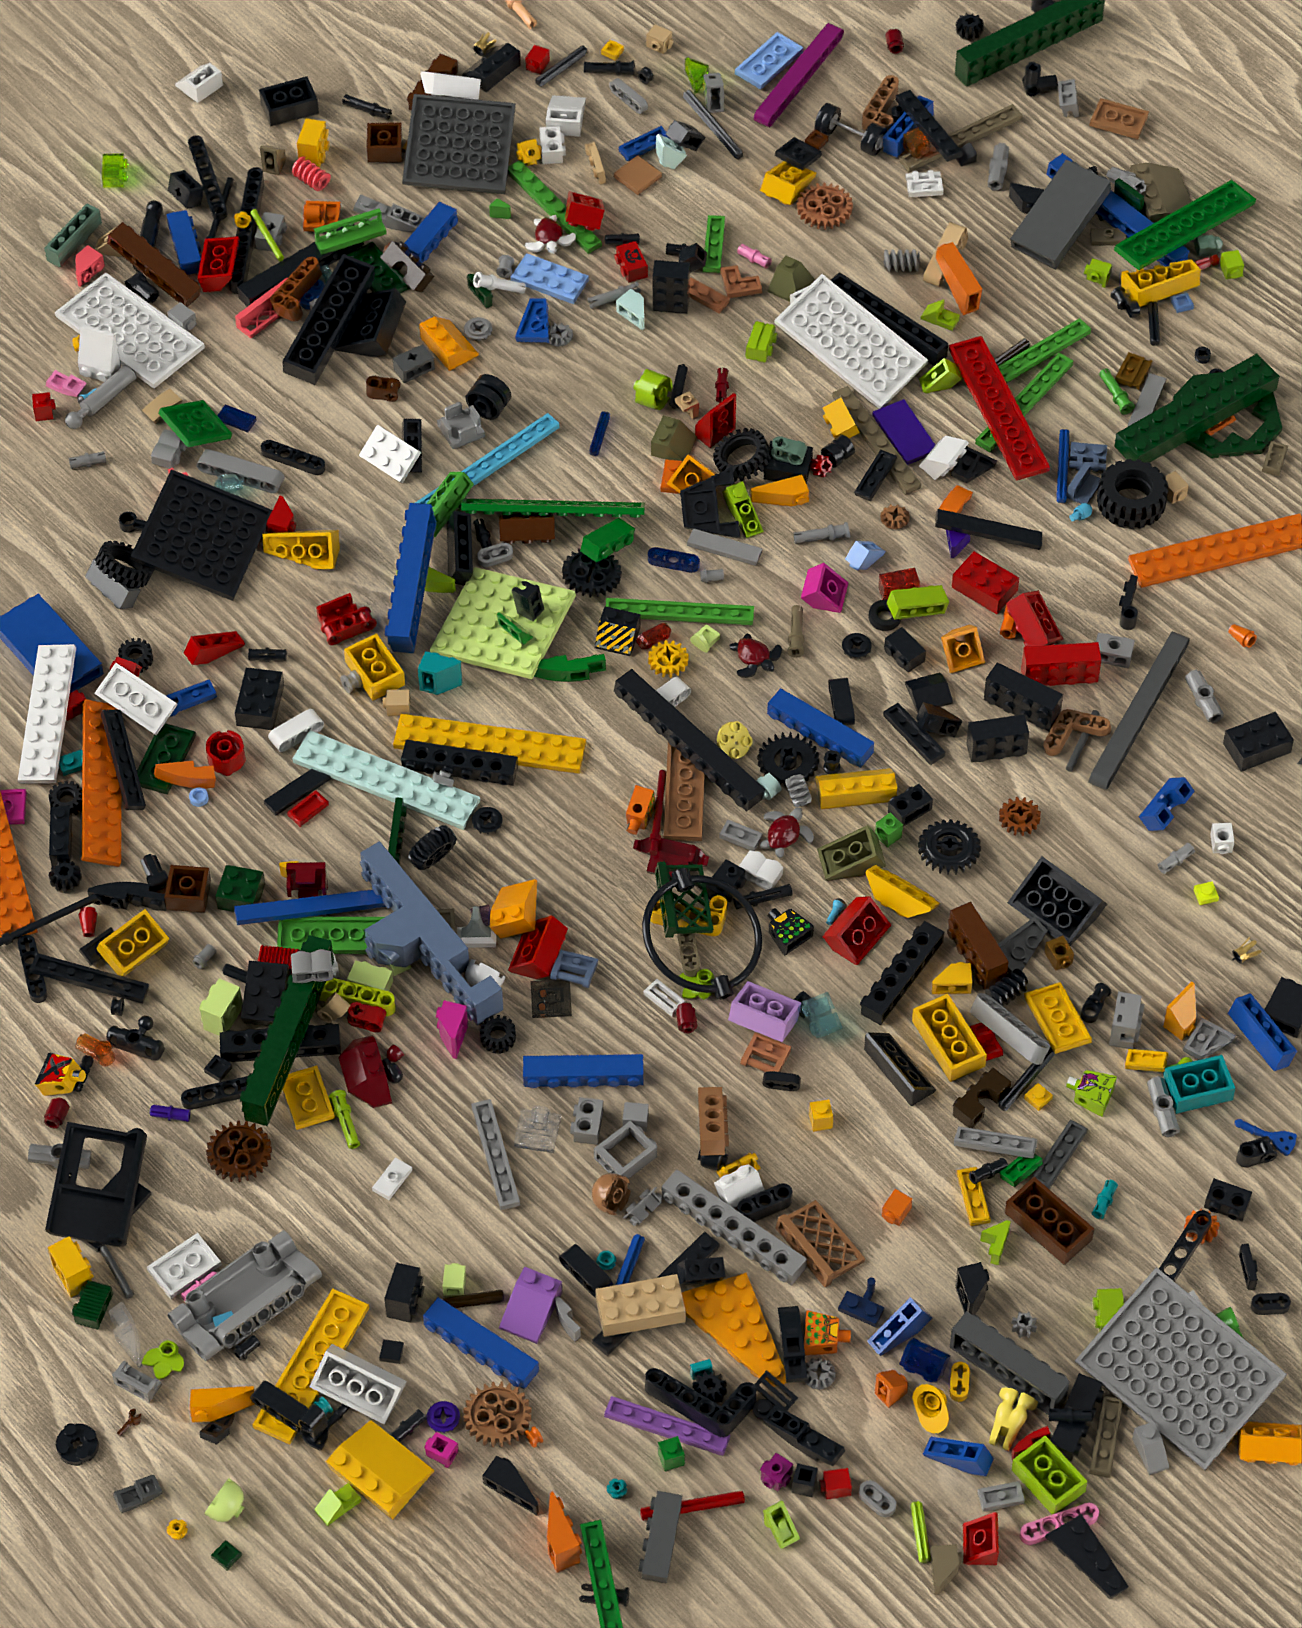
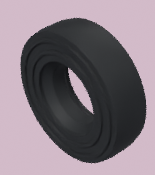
[868,599,901,631]

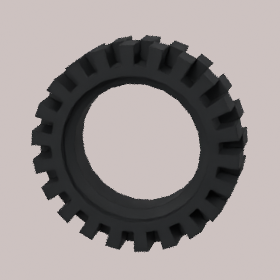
[713,428,771,482]
[95,541,154,588]

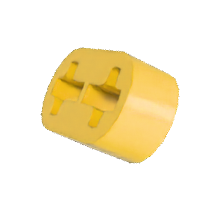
[949,1361,970,1402]

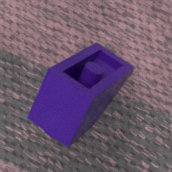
[945,529,970,558]

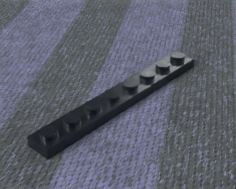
[592,1231,720,1356]

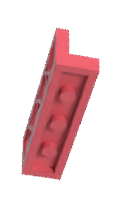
[235,278,300,338]

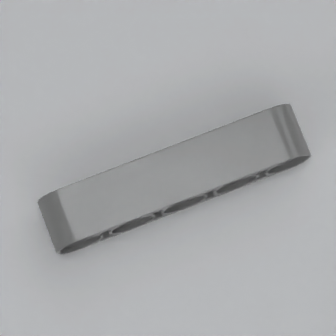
[196,449,285,494]
[970,993,1050,1065]

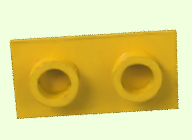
[716,1153,761,1178]

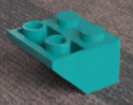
[418,651,463,695]

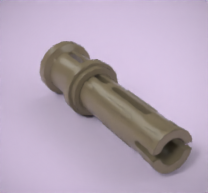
[787,605,804,657]

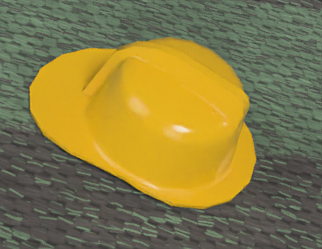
[912,1384,949,1434]

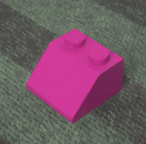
[801,563,848,613]
[436,1000,468,1059]

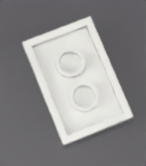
[359,425,421,483]
[147,1233,222,1299]

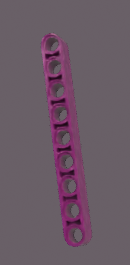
[754,23,844,128]

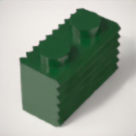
[72,1280,113,1330]

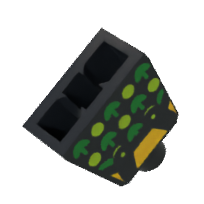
[767,908,814,956]

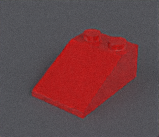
[565,191,605,231]
[695,393,736,448]

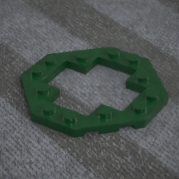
[1172,372,1282,458]

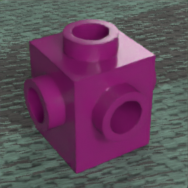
[760,1452,793,1492]

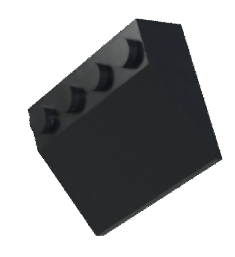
[335,288,406,357]
[1007,856,1107,946]

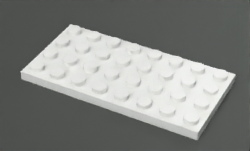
[55,272,205,389]
[774,274,928,409]

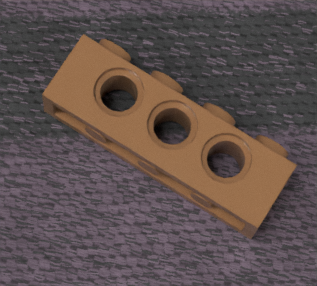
[698,1087,729,1156]

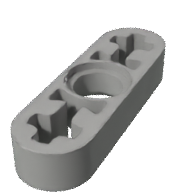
[609,78,648,114]

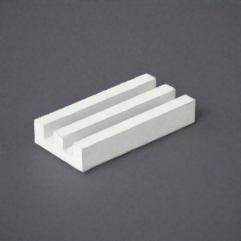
[644,979,686,1017]

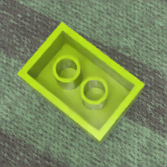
[1011,1436,1088,1515]

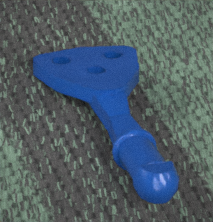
[1234,1119,1297,1156]

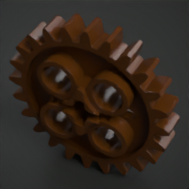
[206,1120,272,1182]

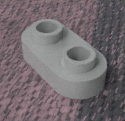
[477,543,513,567]
[859,1480,896,1517]

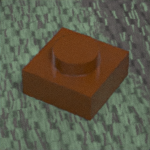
[805,129,829,150]

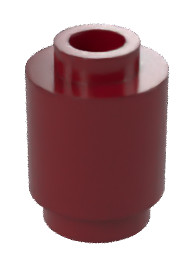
[885,29,904,54]
[676,1003,698,1034]
[44,1097,70,1129]

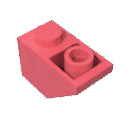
[76,245,105,287]

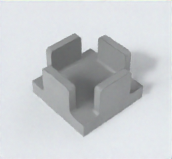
[437,402,485,449]

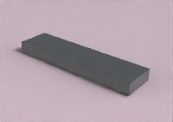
[1030,1119,1088,1189]

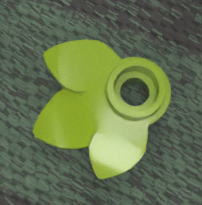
[679,969,714,1000]
[142,1340,184,1380]

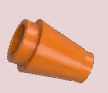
[1228,624,1257,648]

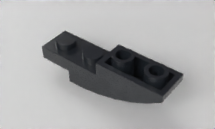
[87,882,167,911]
[778,1306,807,1383]
[763,1405,845,1467]

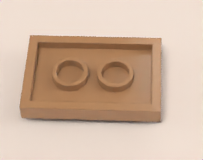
[1090,98,1149,139]

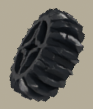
[408,825,457,870]

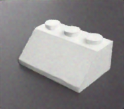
[421,71,481,100]

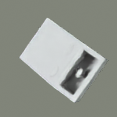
[546,95,586,137]

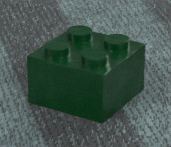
[215,865,265,912]

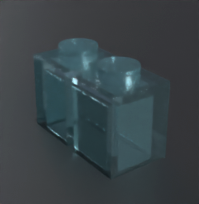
[802,992,843,1038]

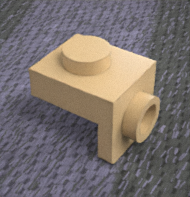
[675,391,700,419]

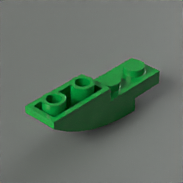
[534,654,606,682]

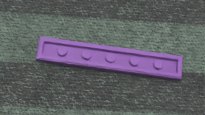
[604,1396,730,1456]

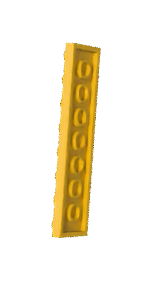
[252,1288,369,1445]

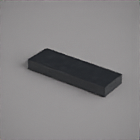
[854,449,897,501]

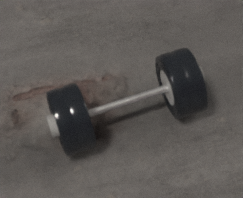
[814,103,887,156]

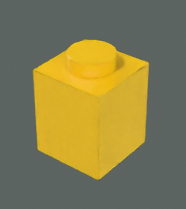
[809,1099,833,1132]

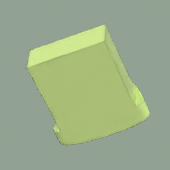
[690,624,720,653]

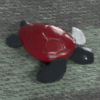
[729,633,782,678]

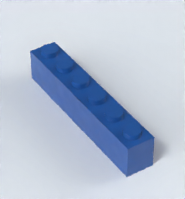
[767,688,874,768]
[523,1054,644,1088]
[423,1297,539,1390]

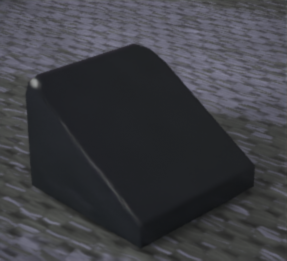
[956,142,977,166]

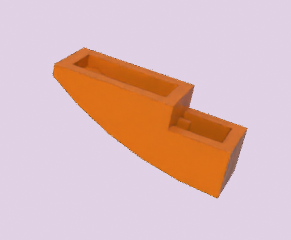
[154,761,216,788]

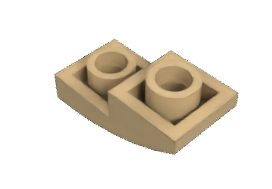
[142,388,183,424]

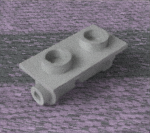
[623,1187,663,1226]

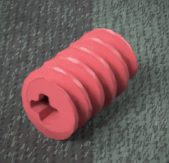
[292,157,331,191]

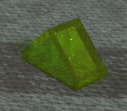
[685,57,709,93]

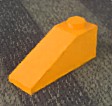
[750,475,809,507]
[190,1386,255,1422]

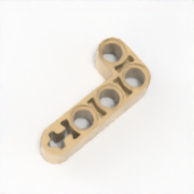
[923,222,968,287]

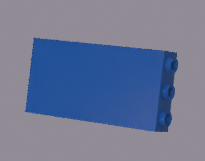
[0,593,104,693]

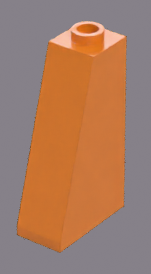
[936,242,983,315]

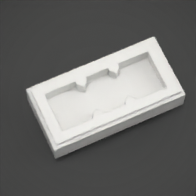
[372,1158,412,1200]

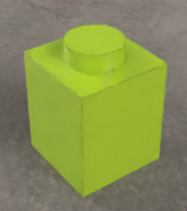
[1220,250,1244,280]

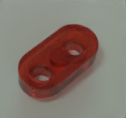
[636,623,671,649]

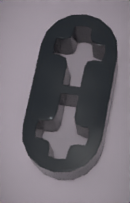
[762,1071,801,1091]
[1250,1293,1291,1315]

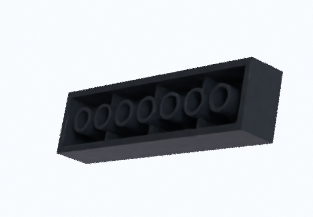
[282,254,375,385]

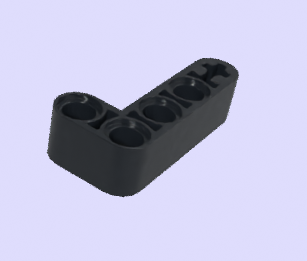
[250,1380,328,1442]

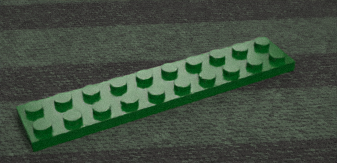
[1114,179,1256,270]
[461,498,645,518]

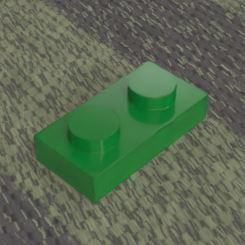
[999,1154,1043,1188]

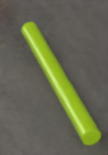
[250,209,284,261]

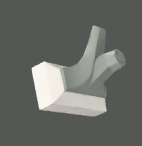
[457,906,496,948]

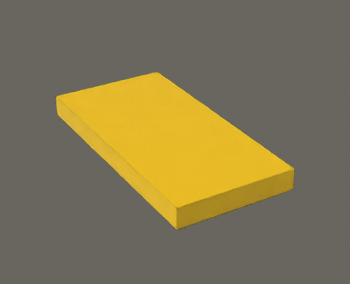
[1024,982,1092,1054]

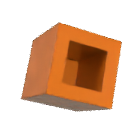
[882,1189,913,1226]

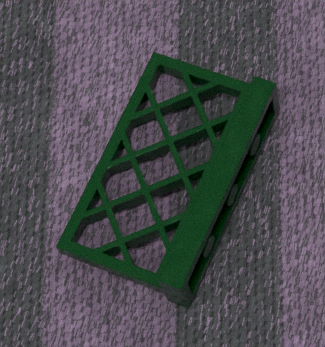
[655,862,713,938]

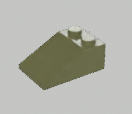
[817,825,886,881]

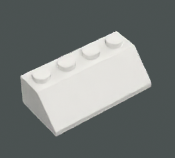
[310,1344,407,1424]

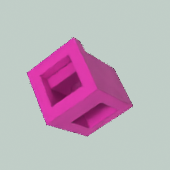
[424,1432,459,1468]

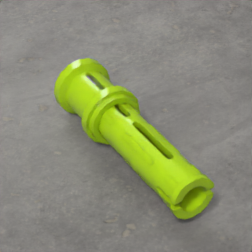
[328,1090,360,1149]

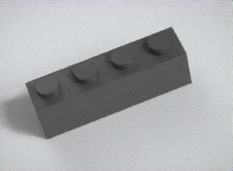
[638,1491,683,1584]

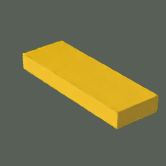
[956,1167,991,1226]

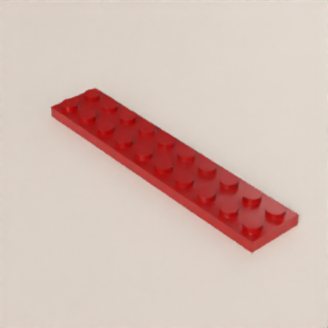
[948,336,1050,481]

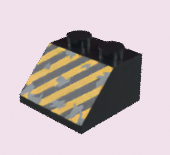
[595,606,641,656]

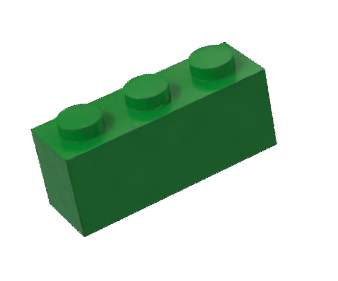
[580,518,635,562]

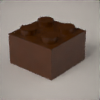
[367,122,403,162]
[164,865,211,913]

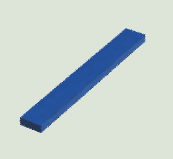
[234,890,386,925]

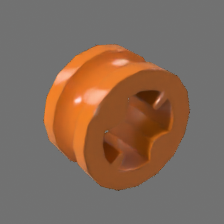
[525,1426,544,1447]

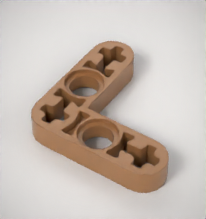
[1043,709,1111,756]

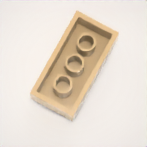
[596,1274,686,1337]

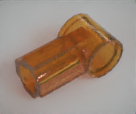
[75,1033,115,1066]

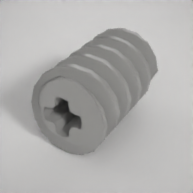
[884,249,920,272]

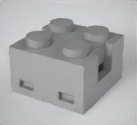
[1109,992,1144,1049]

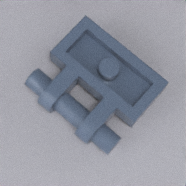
[1069,442,1107,472]

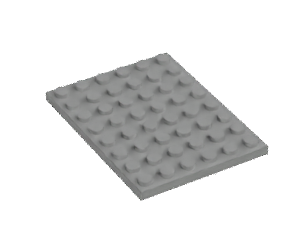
[1075,1267,1287,1471]

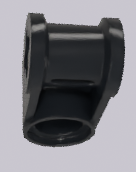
[1236,1136,1278,1168]

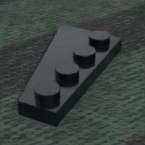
[1045,1514,1129,1599]

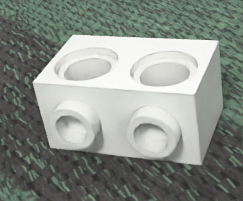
[539,126,566,164]

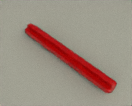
[640,1491,745,1520]

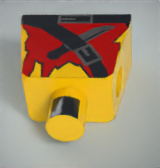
[35,1053,86,1096]

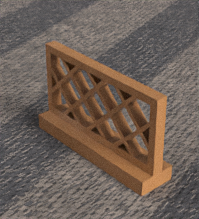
[776,1200,865,1287]

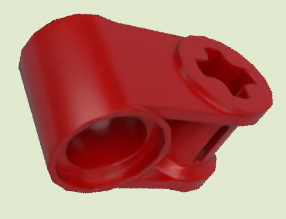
[347,1002,387,1033]

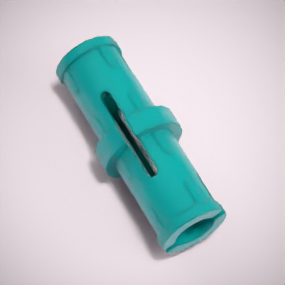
[1092,1180,1118,1219]

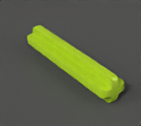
[911,1501,931,1563]

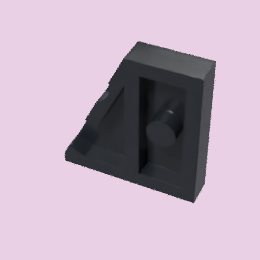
[951,446,997,483]

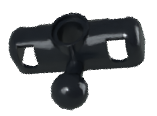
[106,1015,165,1061]

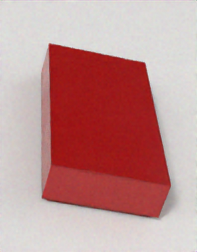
[287,790,329,827]

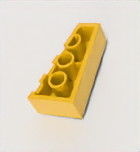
[1121,259,1201,307]

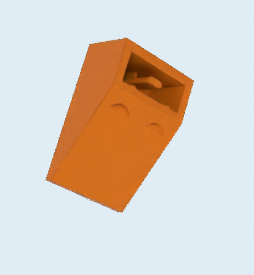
[547,1491,582,1573]

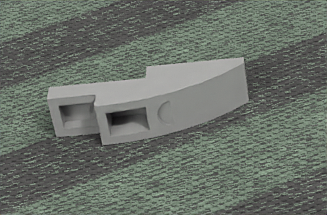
[353,194,425,232]

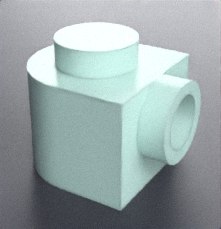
[756,773,782,800]

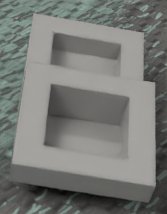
[555,1296,581,1342]

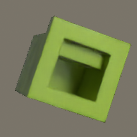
[1084,258,1112,288]

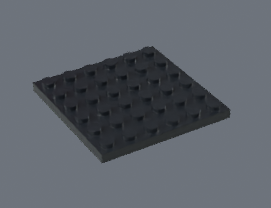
[130,469,272,601]

